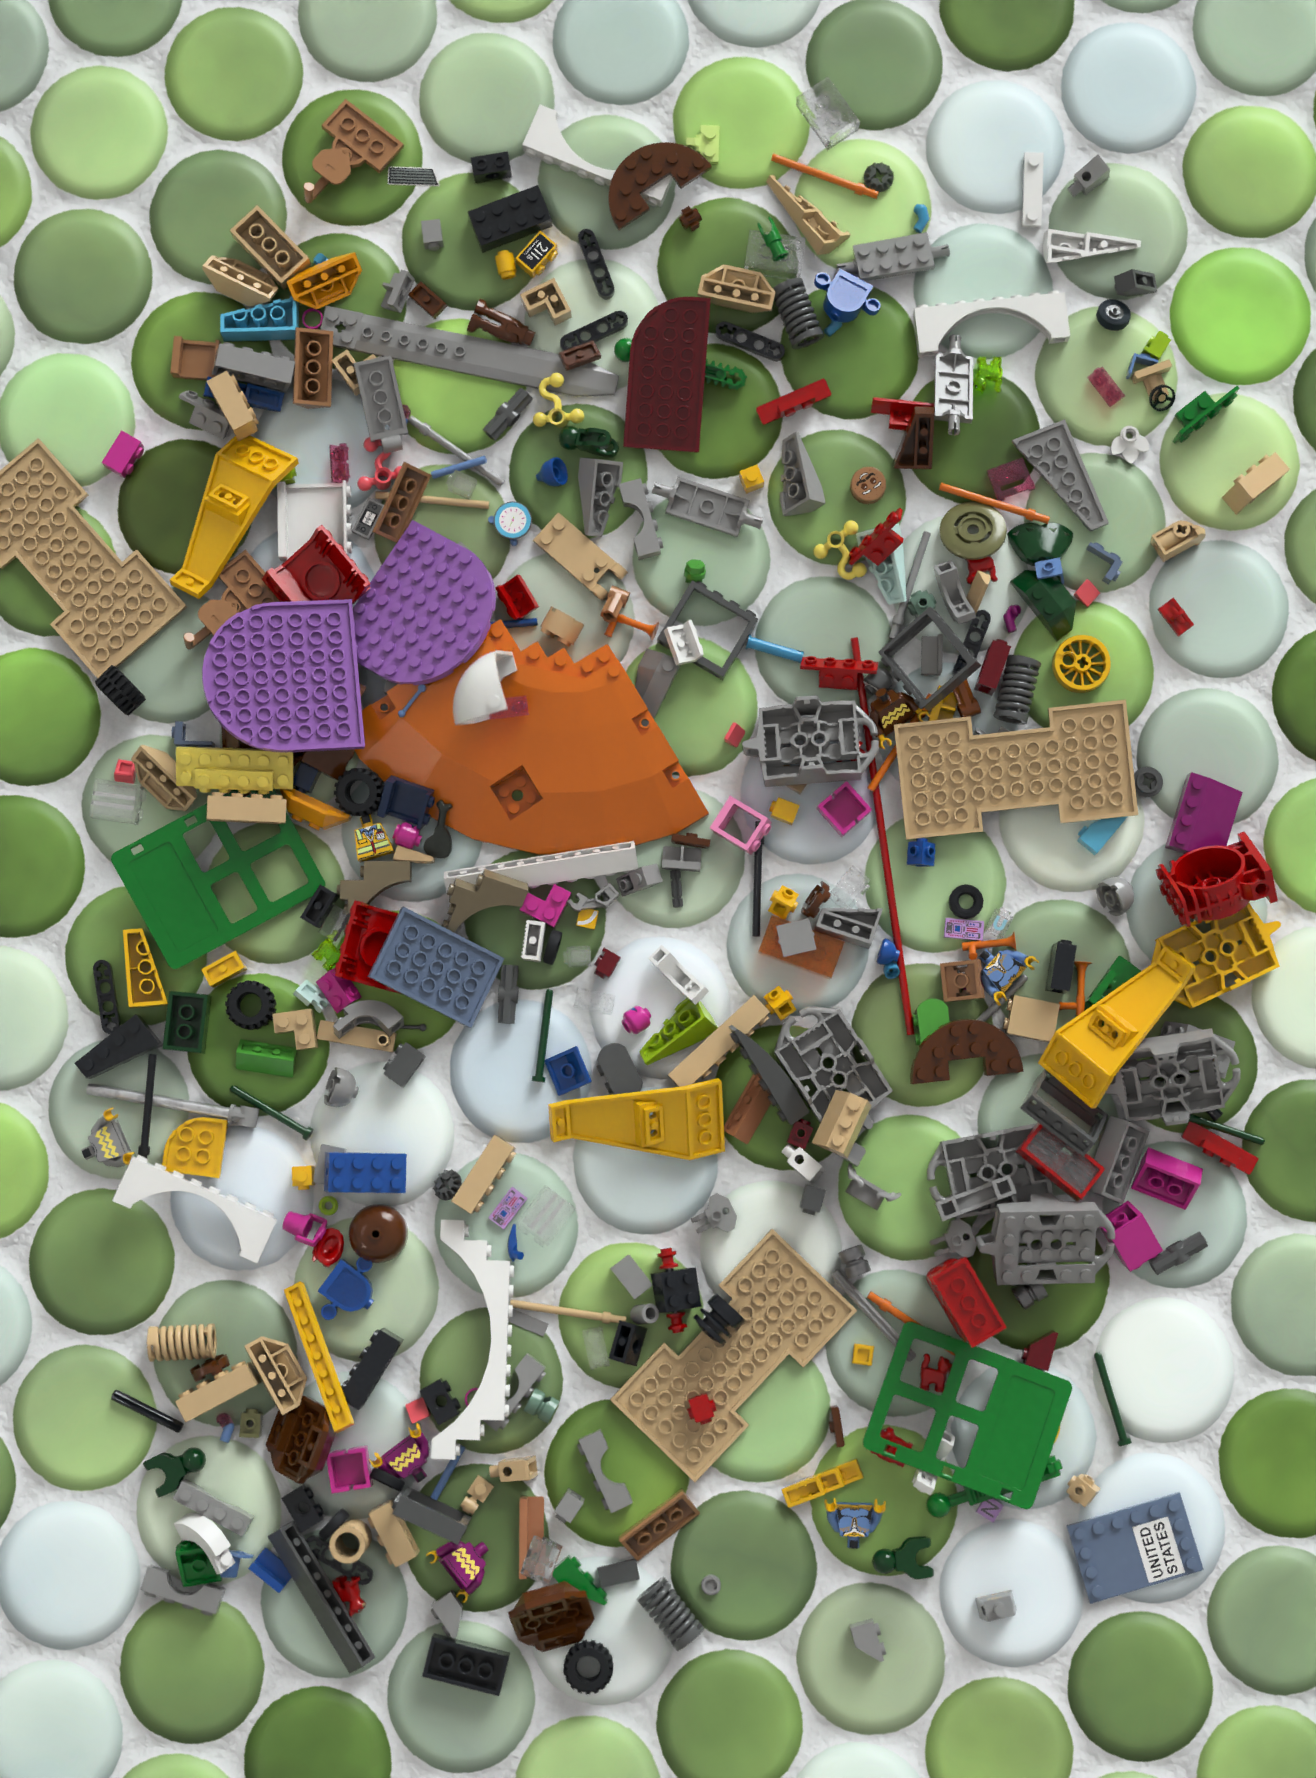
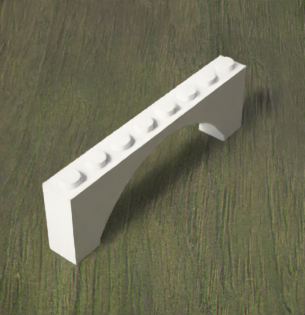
[522,104,673,207]
[913,291,1070,358]
[112,1155,277,1263]

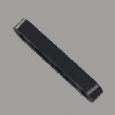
[578,229,615,299]
[560,311,628,351]
[715,321,785,362]
[953,610,991,676]
[93,960,121,1034]
[306,1535,373,1585]

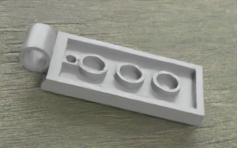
[353,355,408,454]

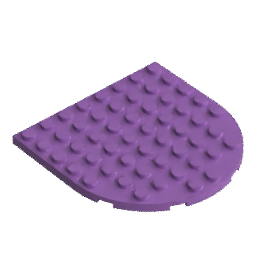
[353,520,496,685]
[202,599,365,752]

